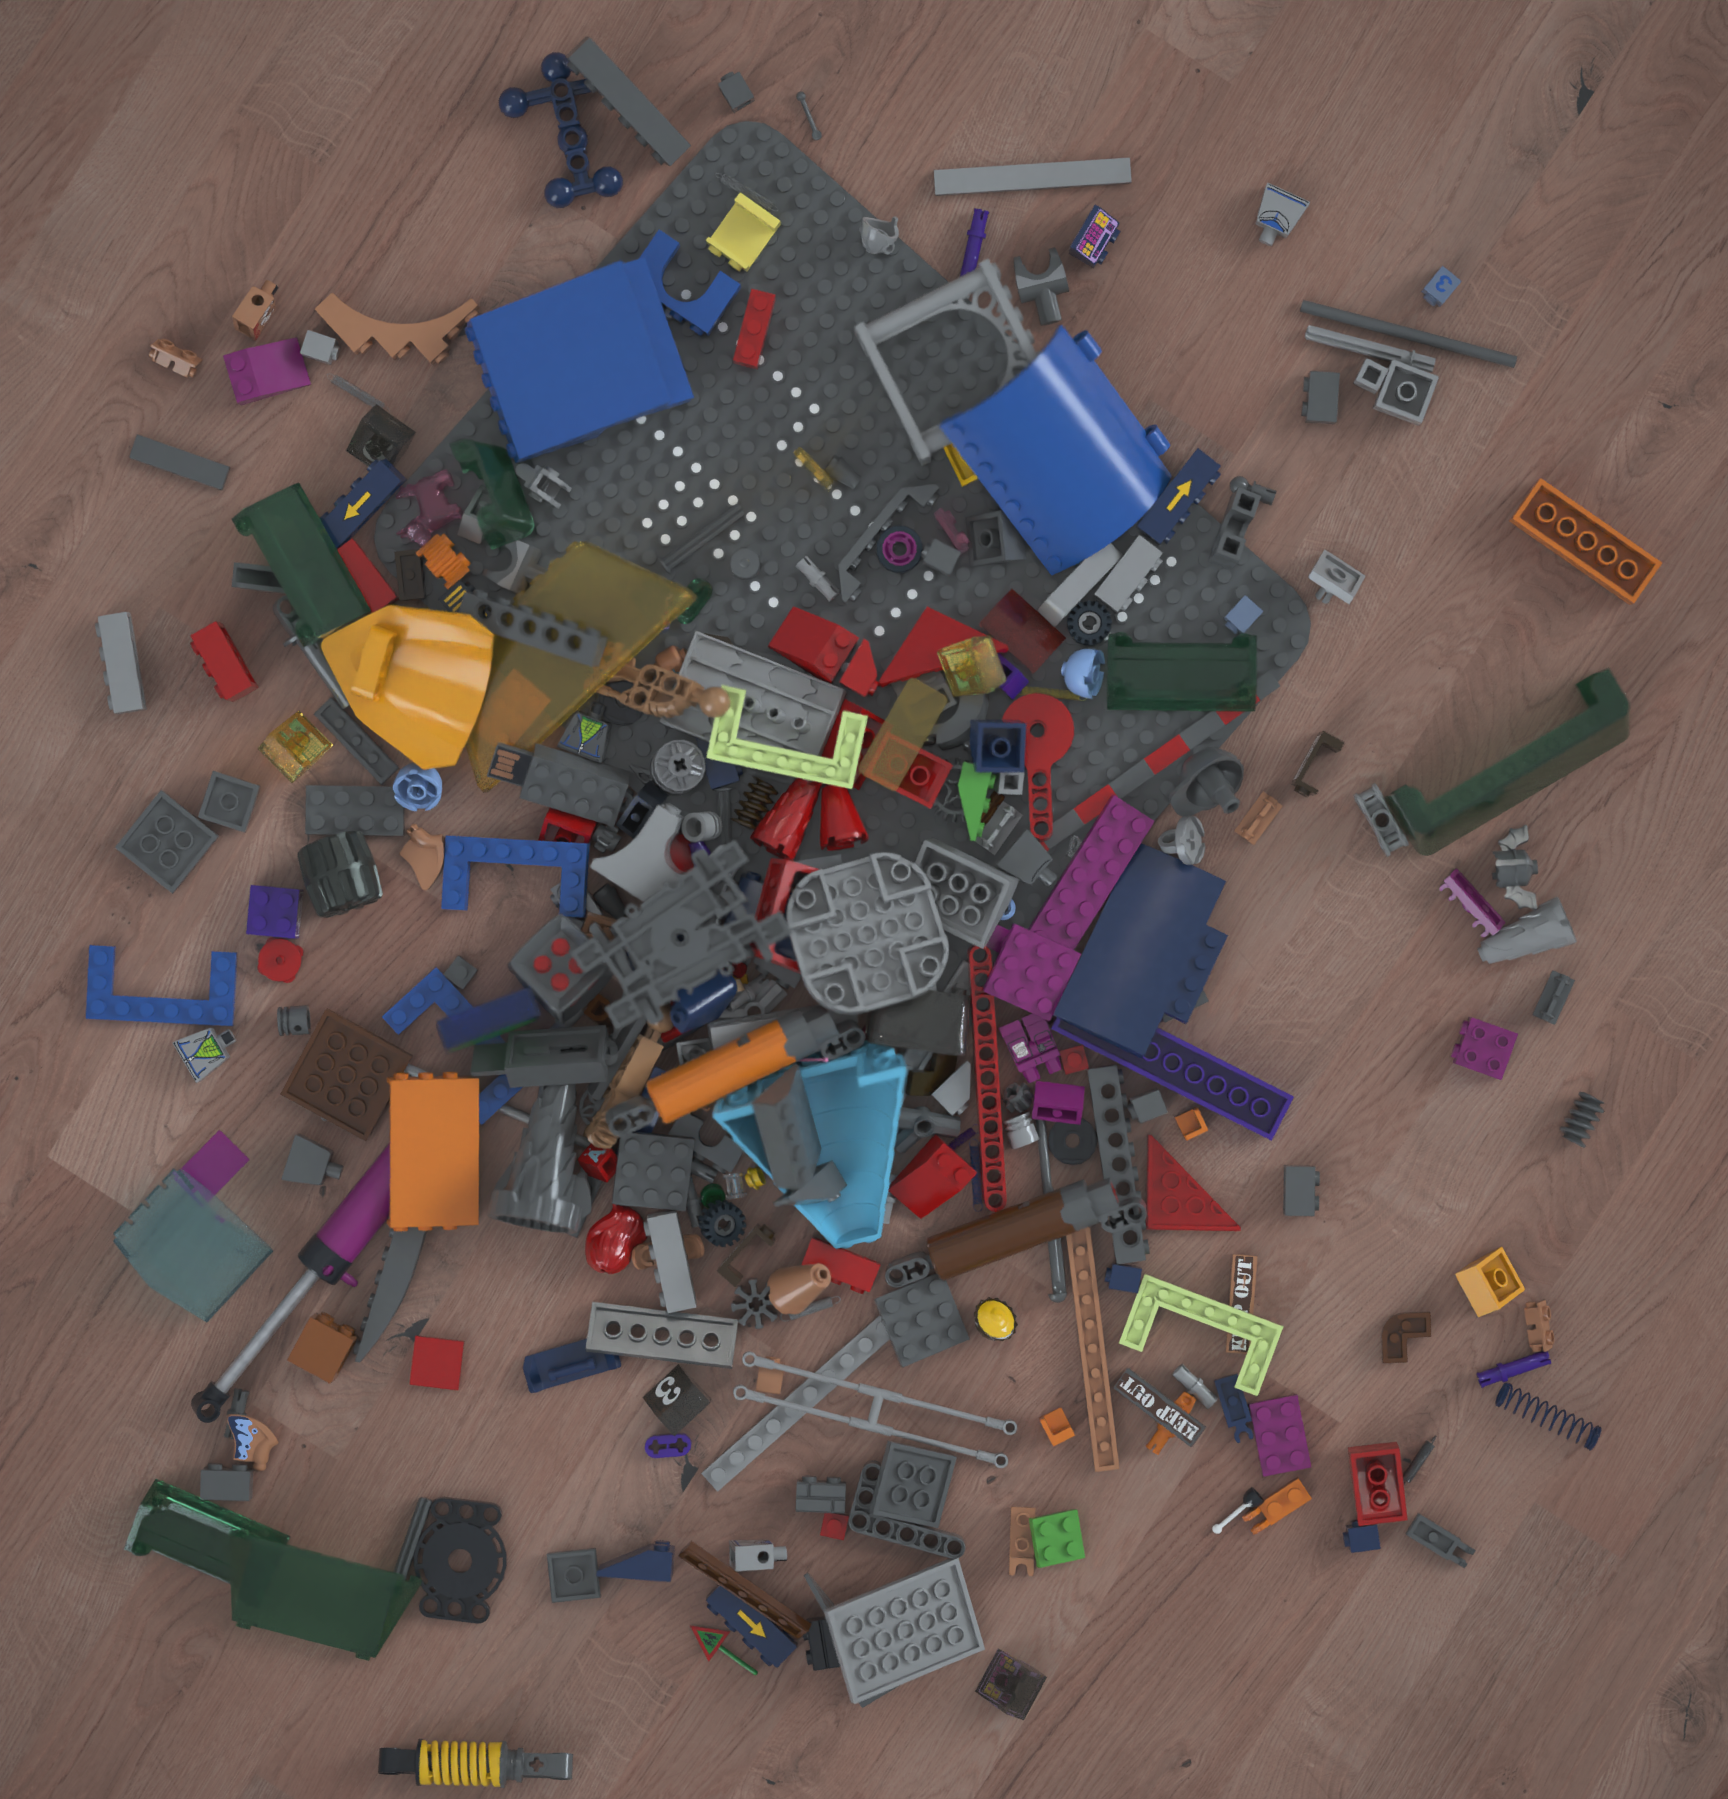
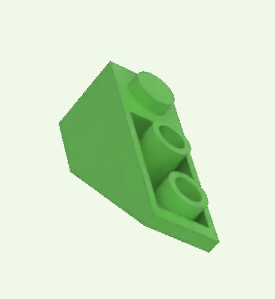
[958,762,996,841]

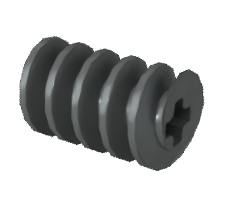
[1559,1092,1606,1148]

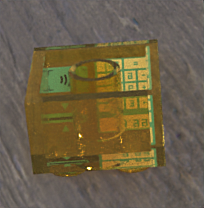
[937,636,1007,696]
[258,710,333,783]

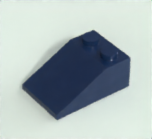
[596,1540,675,1582]

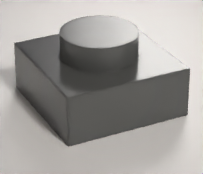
[443,955,478,990]

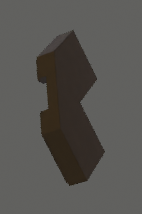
[905,1046,959,1096]

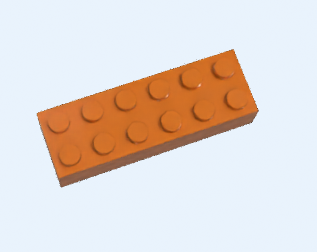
[1509,478,1662,605]

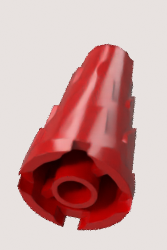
[750,777,823,861]

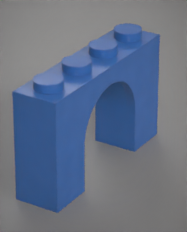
[639,230,742,336]

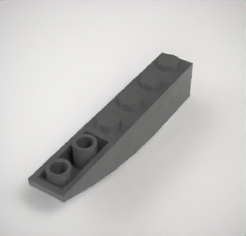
[353,1227,427,1363]

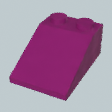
[223,337,311,406]

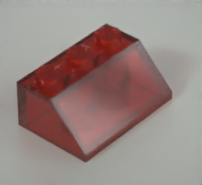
[979,589,1066,674]

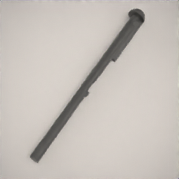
[1036,1120,1067,1303]

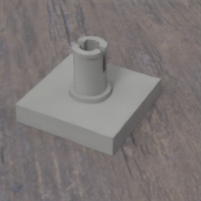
[1308,549,1366,604]

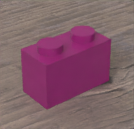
[1032,1081,1085,1125]

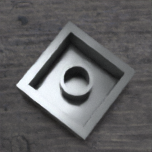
[1373,360,1439,426]

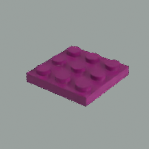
[983,923,1081,1021]

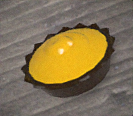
[974,1297,1018,1341]

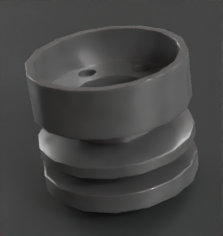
[650,740,705,795]

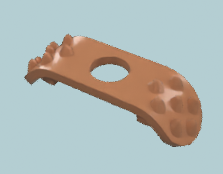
[632,1234,705,1270]

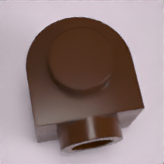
[584,993,613,1027]

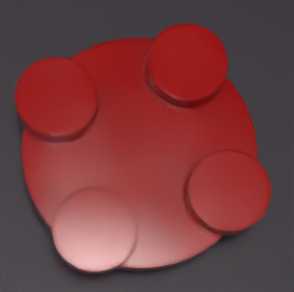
[257,937,304,983]

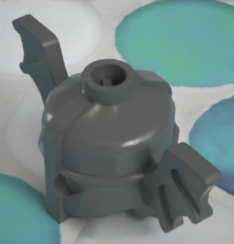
[1492,825,1538,911]

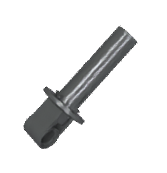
[273,595,350,709]

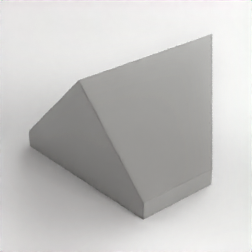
[676,1037,710,1065]

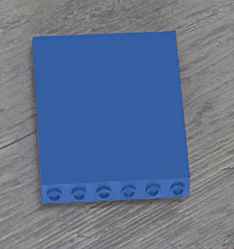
[465,257,694,464]

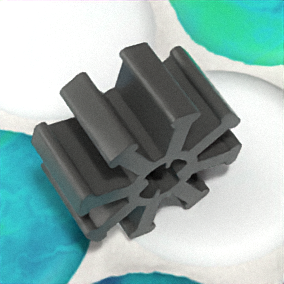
[731,1278,778,1329]

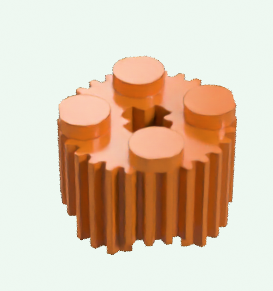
[416,533,471,590]

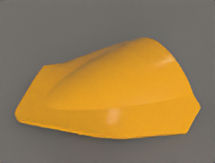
[321,605,494,770]

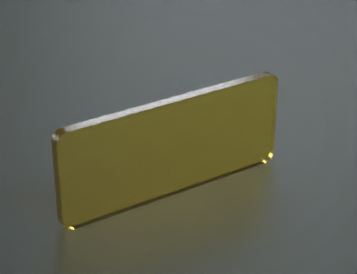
[858,678,948,791]

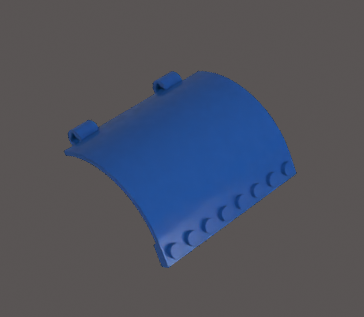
[939,325,1172,576]

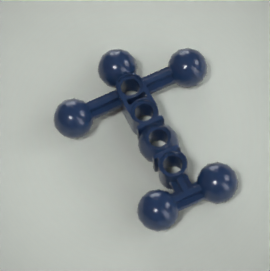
[498,52,623,208]

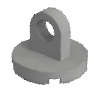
[1158,816,1205,865]

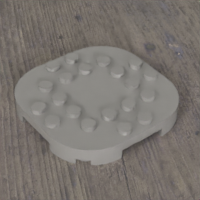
[786,853,948,1015]

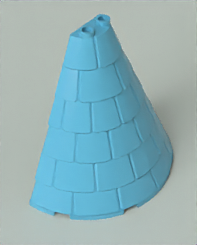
[713,1041,907,1249]

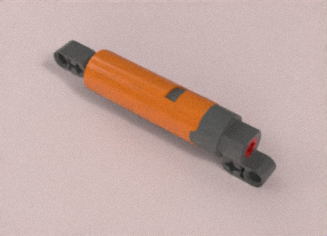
[605,1005,865,1137]

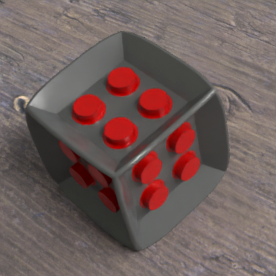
[508,913,615,1024]

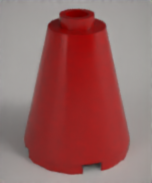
[820,784,869,851]

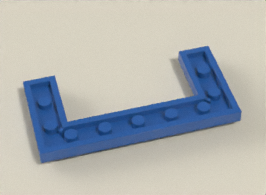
[441,836,590,917]
[86,945,237,1026]
[382,967,523,1125]

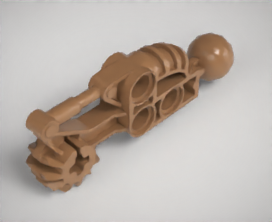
[584,641,731,718]
[583,1004,674,1149]

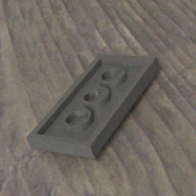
[305,785,405,836]

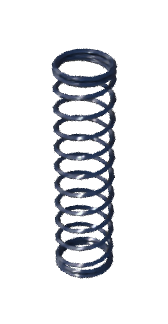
[1495,1382,1602,1451]

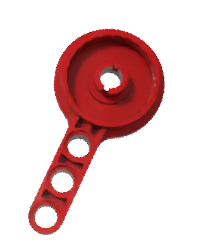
[1002,693,1074,842]

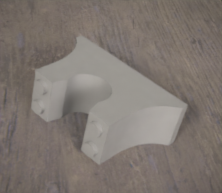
[590,803,744,927]

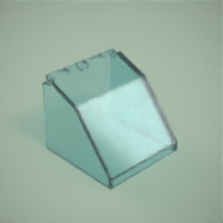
[113,1168,273,1322]

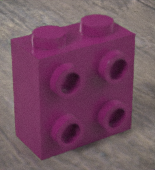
[1451,1017,1518,1080]

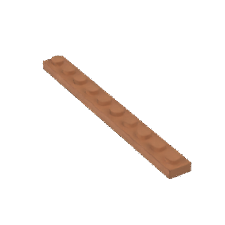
[1066,1227,1120,1472]

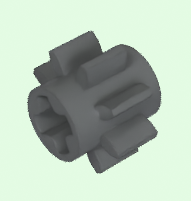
[591,824,622,853]
[1001,1082,1034,1113]

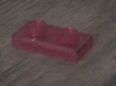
[933,508,970,555]

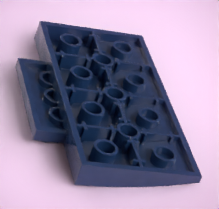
[1052,843,1228,1059]

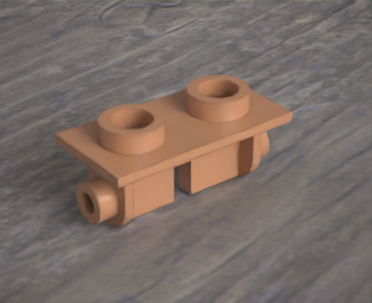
[149,339,203,378]
[1234,792,1283,845]
[1524,1300,1555,1352]

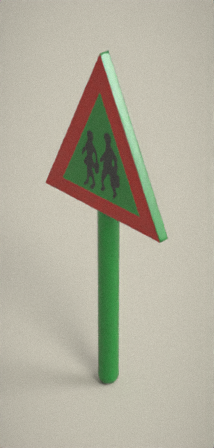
[690,1625,758,1675]

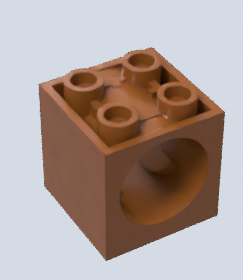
[287,1312,359,1384]

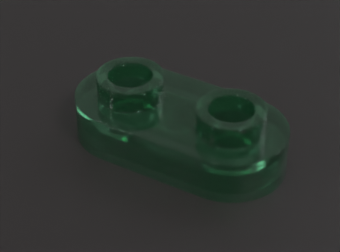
[672,578,712,624]

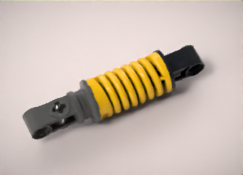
[378,1738,573,1788]

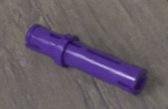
[960,208,989,277]
[1476,1351,1551,1388]

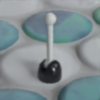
[1212,1487,1264,1534]

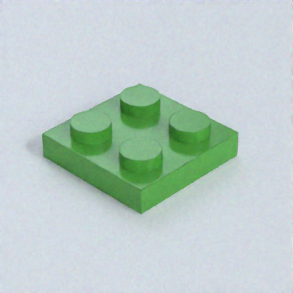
[1029,1509,1085,1568]

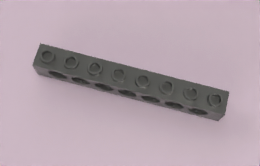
[1087,1064,1150,1265]

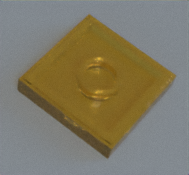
[793,447,834,493]

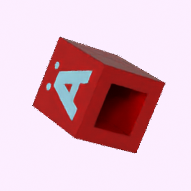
[577,1143,617,1183]

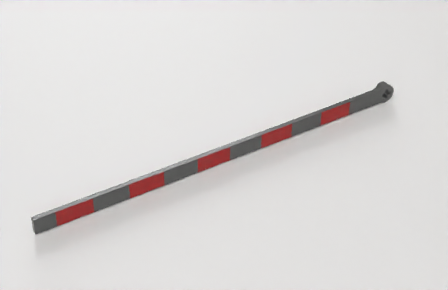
[993,670,1280,875]

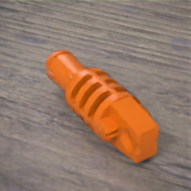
[1146,1391,1197,1455]

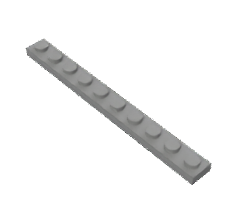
[701,1315,889,1492]

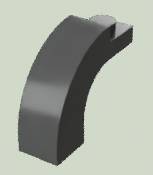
[912,682,989,751]

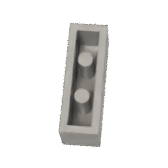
[1094,535,1163,613]

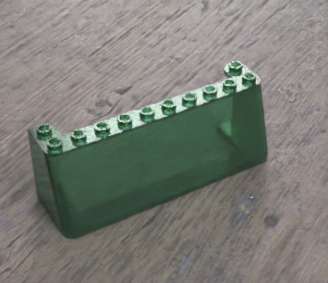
[1384,668,1630,856]

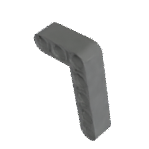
[848,1460,965,1559]

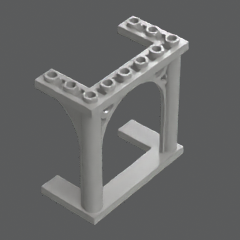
[855,259,1040,466]

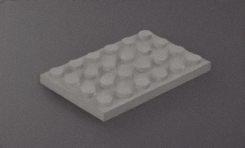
[824,1558,985,1704]

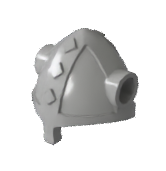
[859,216,899,254]

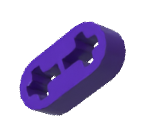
[645,1433,692,1458]

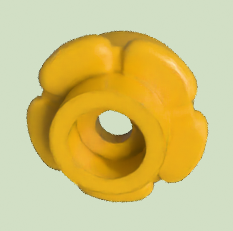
[745,1166,766,1190]

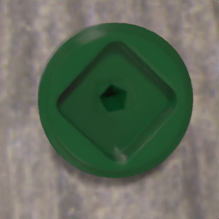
[700,1183,726,1208]

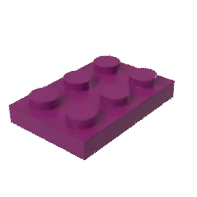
[1249,1394,1311,1477]

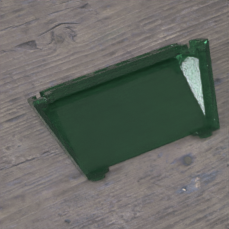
[229,1528,422,1661]

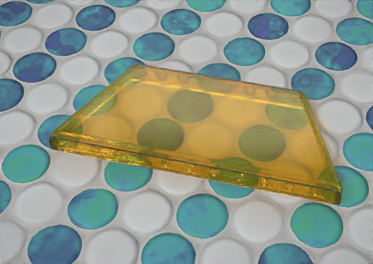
[465,541,697,793]

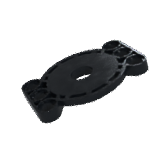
[414,1497,507,1624]

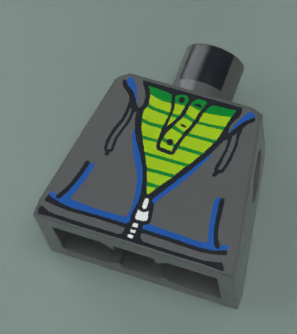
[557,701,612,763]

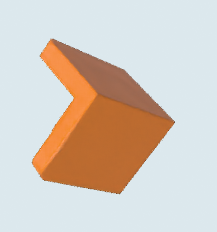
[1174,1107,1208,1141]
[1039,1407,1075,1447]

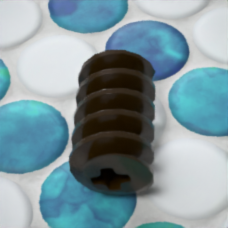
[730,775,778,830]

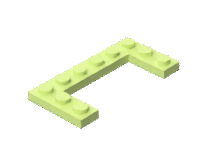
[707,685,868,789]
[1119,1274,1284,1396]

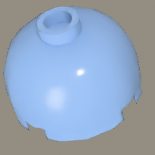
[1061,649,1105,699]
[393,763,442,811]

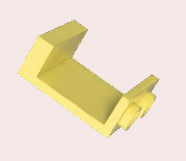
[706,192,781,272]

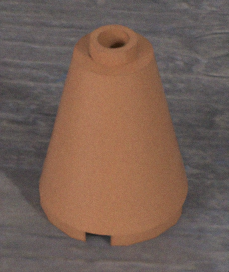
[767,1264,831,1315]

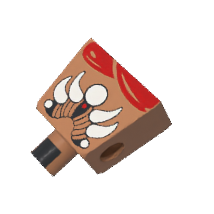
[232,280,278,341]

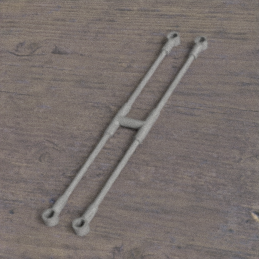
[733,1351,1017,1468]

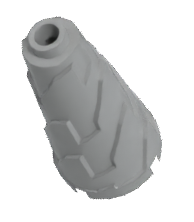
[1477,897,1577,964]

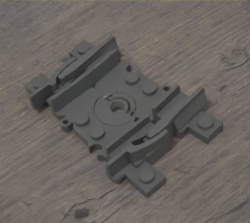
[570,840,792,1030]

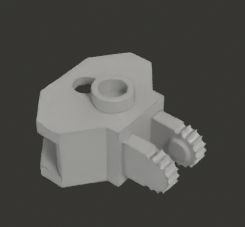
[515,463,572,509]

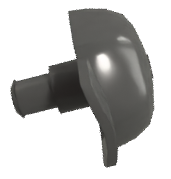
[1169,747,1244,817]

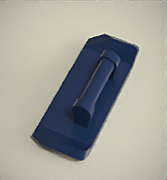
[523,1338,621,1393]

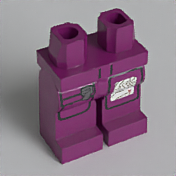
[998,1013,1062,1083]

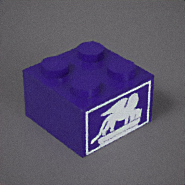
[246,885,303,939]

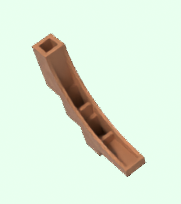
[315,293,480,365]

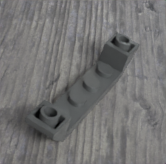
[838,484,940,603]

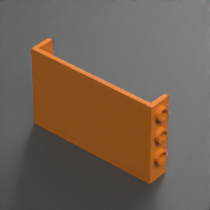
[387,1072,479,1232]

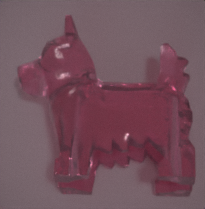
[395,469,463,547]

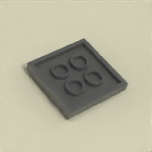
[115,790,219,894]
[612,1131,695,1211]
[874,1273,969,1368]
[869,1441,957,1528]

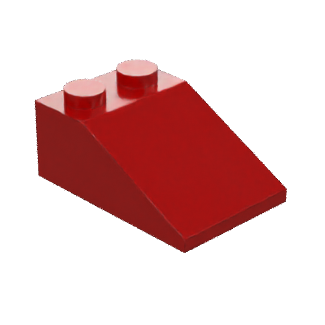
[768,606,859,684]
[865,732,953,809]
[888,1134,977,1219]
[1348,1442,1408,1526]

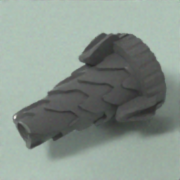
[488,1084,592,1234]

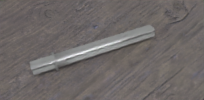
[1305,325,1436,372]

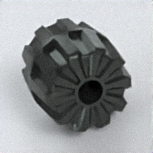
[298,831,383,918]

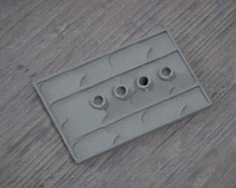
[659,631,847,782]

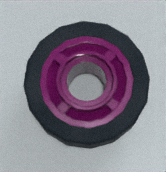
[877,526,923,573]

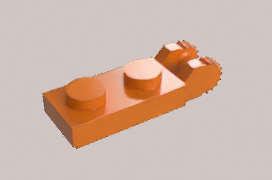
[1242,1477,1312,1535]

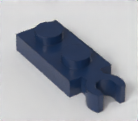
[1214,1373,1253,1443]

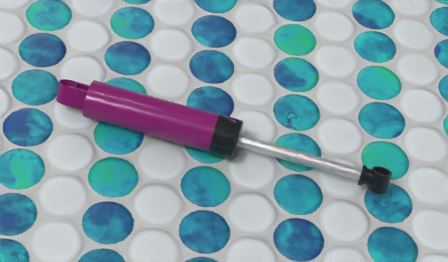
[191,1142,390,1423]

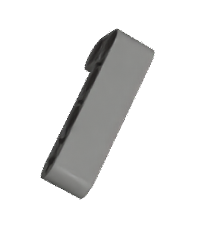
[1037,543,1124,628]

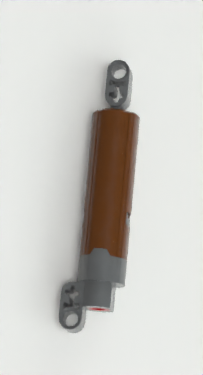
[885,1178,1146,1288]

